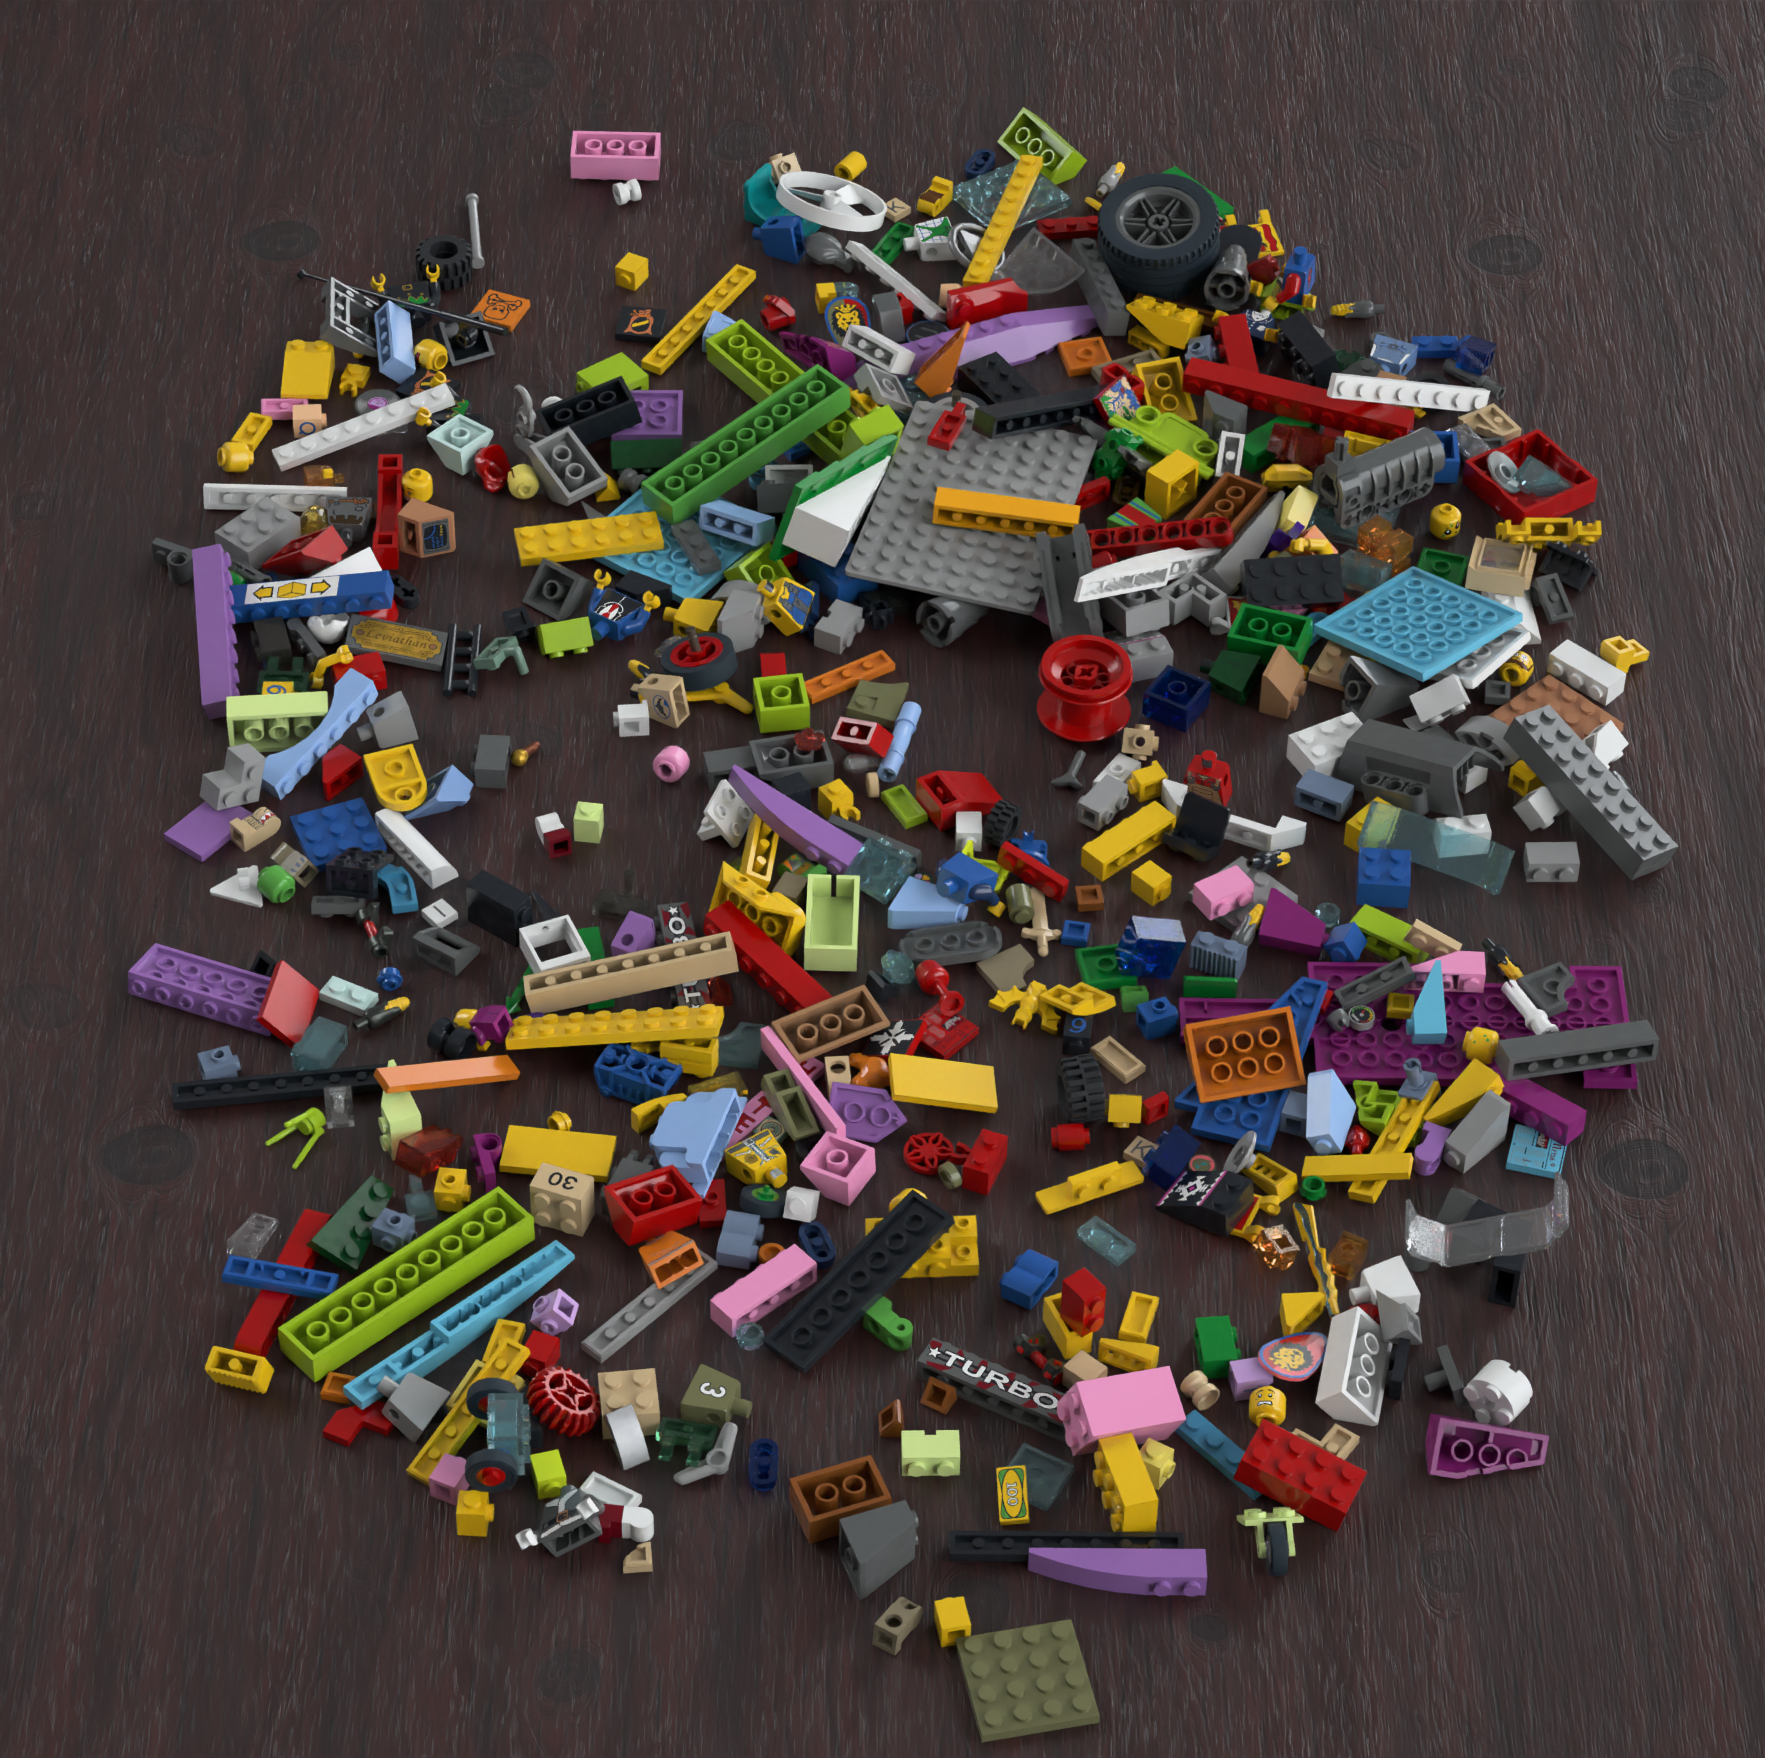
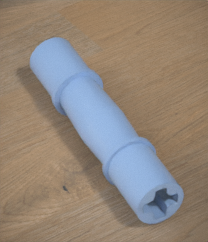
[877,701,921,782]

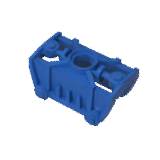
[594,1043,683,1105]

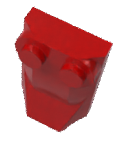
[946,277,1028,331]

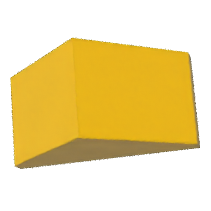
[1279,1292,1325,1336]

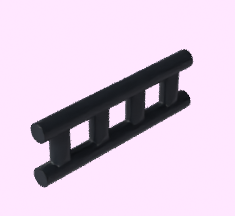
[442,624,482,697]

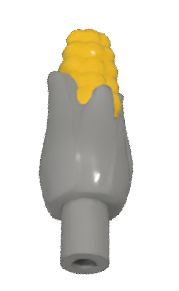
[1096,162,1125,198]

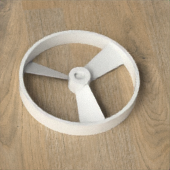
[776,171,887,232]

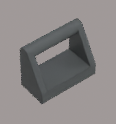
[412,926,481,977]

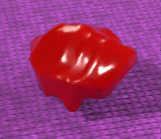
[474,444,511,492]

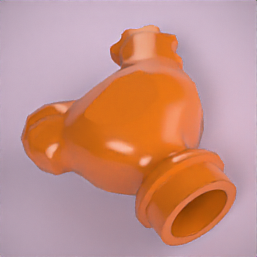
[849,1053,891,1089]

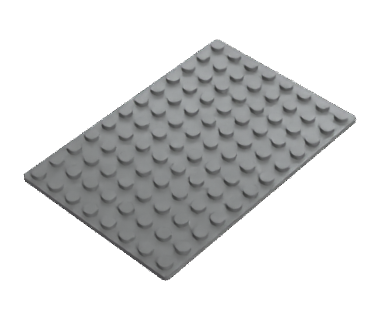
[845,401,1098,615]

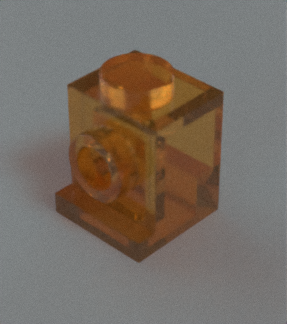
[1251,1224,1300,1270]
[1328,1230,1369,1281]

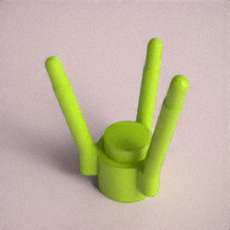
[265,1107,326,1169]

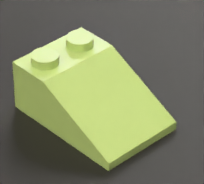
[378,1059,424,1161]

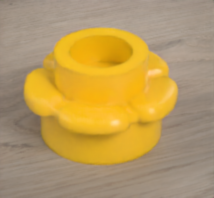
[547,1111,572,1131]

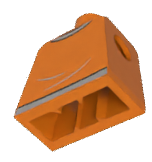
[638,1231,704,1289]

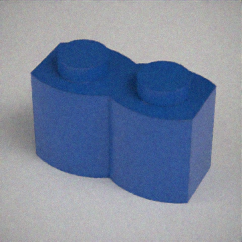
[999,1249,1059,1310]

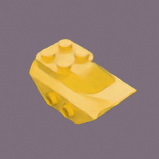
[709,861,806,957]

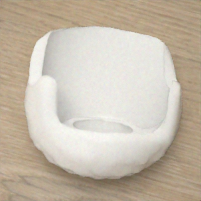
[307,613,350,644]

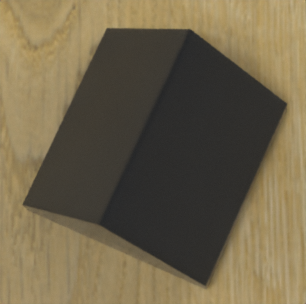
[249,950,278,978]
[865,970,898,1004]

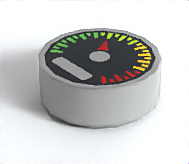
[1348,1005,1375,1031]

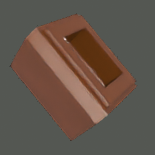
[920,1376,957,1414]
[878,1399,905,1437]

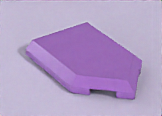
[829,1082,908,1143]

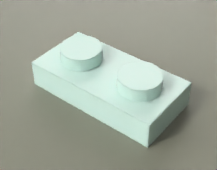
[319,976,379,1017]

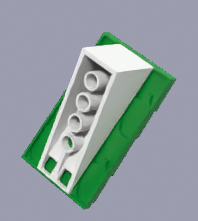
[768,434,899,567]

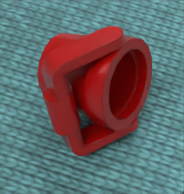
[759,295,796,332]

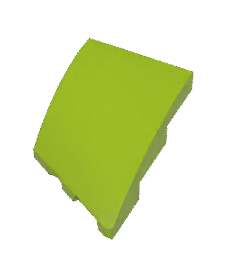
[1353,1080,1433,1148]

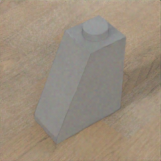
[1442,1090,1511,1174]

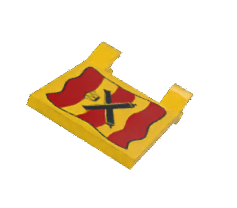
[1224,209,1284,258]

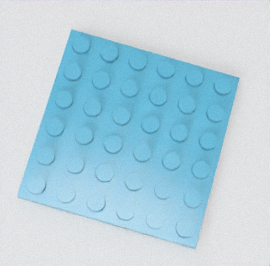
[592,488,777,604]
[1314,566,1523,682]

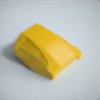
[1261,464,1312,492]

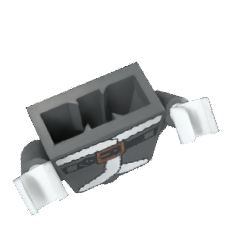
[515,1485,605,1557]

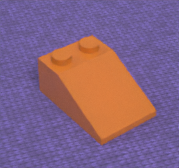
[914,322,970,398]

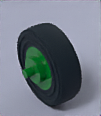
[739,1184,787,1218]

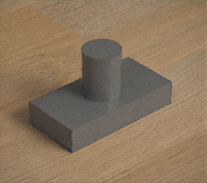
[1424,1344,1468,1407]

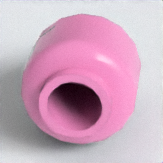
[653,746,690,783]

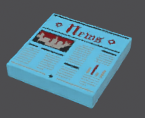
[1506,1124,1567,1180]

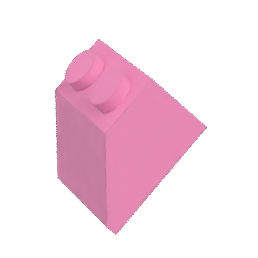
[800,1131,876,1206]

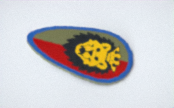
[824,296,871,350]

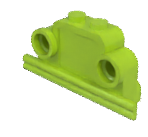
[1108,405,1218,486]

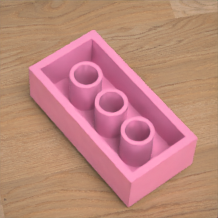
[570,131,661,181]

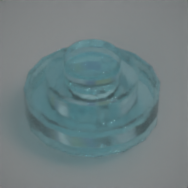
[881,950,915,985]

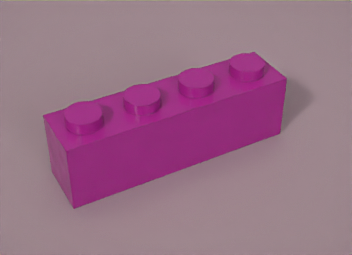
[1492,1065,1587,1146]

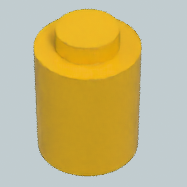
[834,151,867,181]

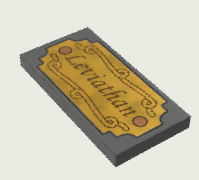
[345,614,448,672]

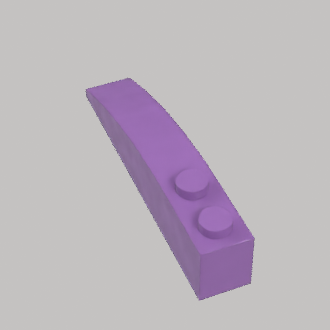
[728,764,864,875]
[1028,1548,1207,1597]

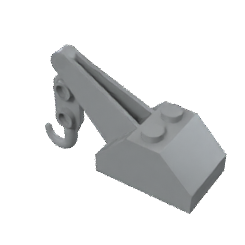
[513,384,608,506]

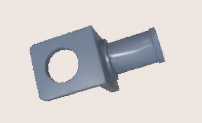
[1398,1058,1442,1101]

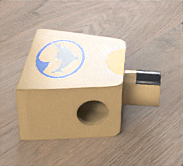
[630,673,690,729]

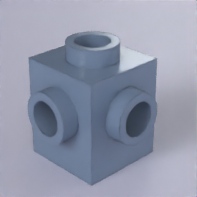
[1185,335,1220,365]
[371,1208,417,1253]

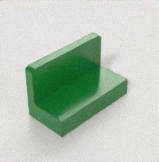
[1183,976,1237,998]

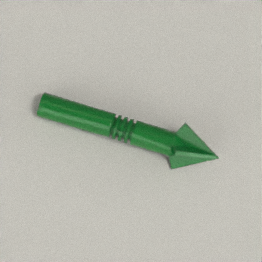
[506,965,534,1014]

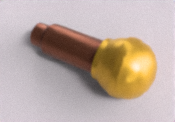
[510,741,540,766]

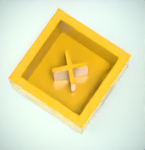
[1144,449,1199,520]

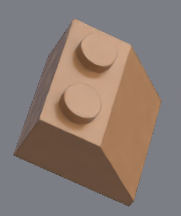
[1259,645,1307,720]

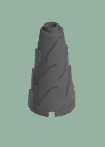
[1204,245,1250,311]
[916,596,993,648]

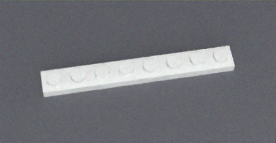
[1327,373,1490,412]
[272,383,455,472]

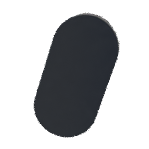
[1220,224,1262,283]

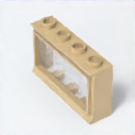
[1465,535,1537,597]

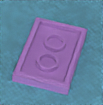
[164,801,253,862]

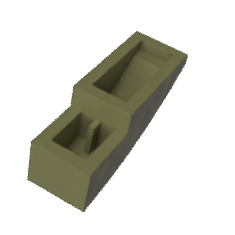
[760,1068,820,1141]

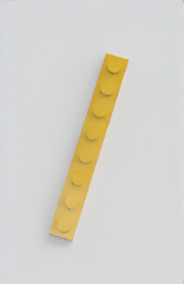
[641,264,756,375]

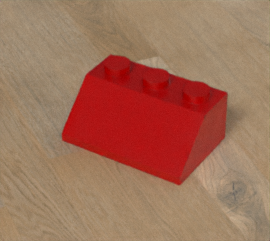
[261,525,348,576]
[603,1164,703,1246]

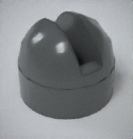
[1326,1008,1350,1032]

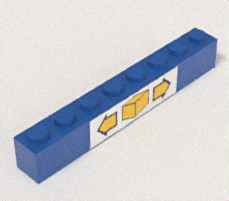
[229,570,394,623]

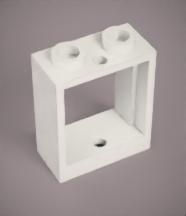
[519,915,591,974]

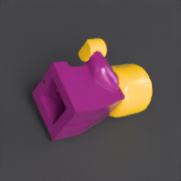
[454,1005,514,1051]

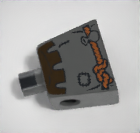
[326,497,373,548]

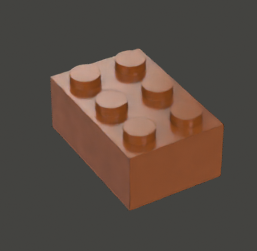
[789,1455,892,1544]

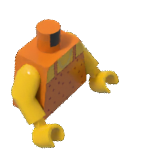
[1266,525,1338,558]

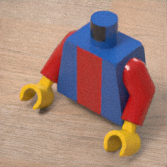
[1262,246,1315,311]

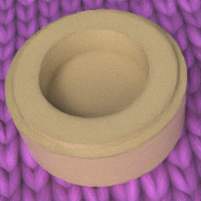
[866,772,879,798]

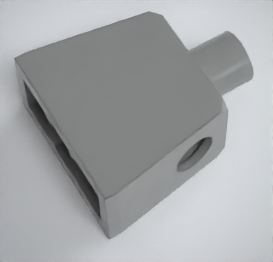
[356,691,419,749]
[376,1373,450,1443]

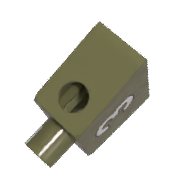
[681,1364,753,1428]

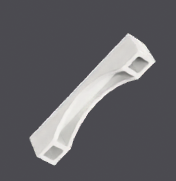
[1513,720,1629,831]

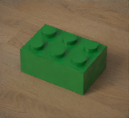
[1227,603,1313,666]

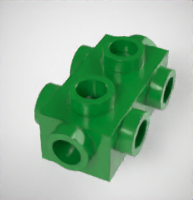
[1091,428,1143,480]

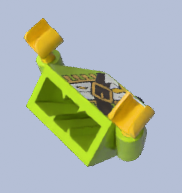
[1249,277,1317,320]

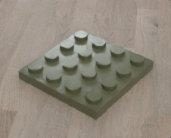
[955,1619,1100,1742]

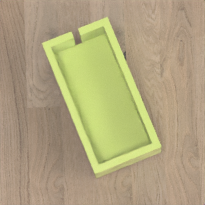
[804,874,860,972]

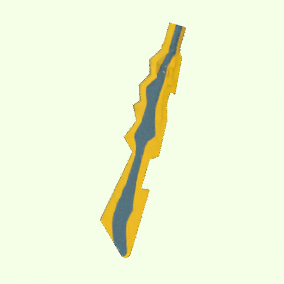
[1293,1203,1340,1320]

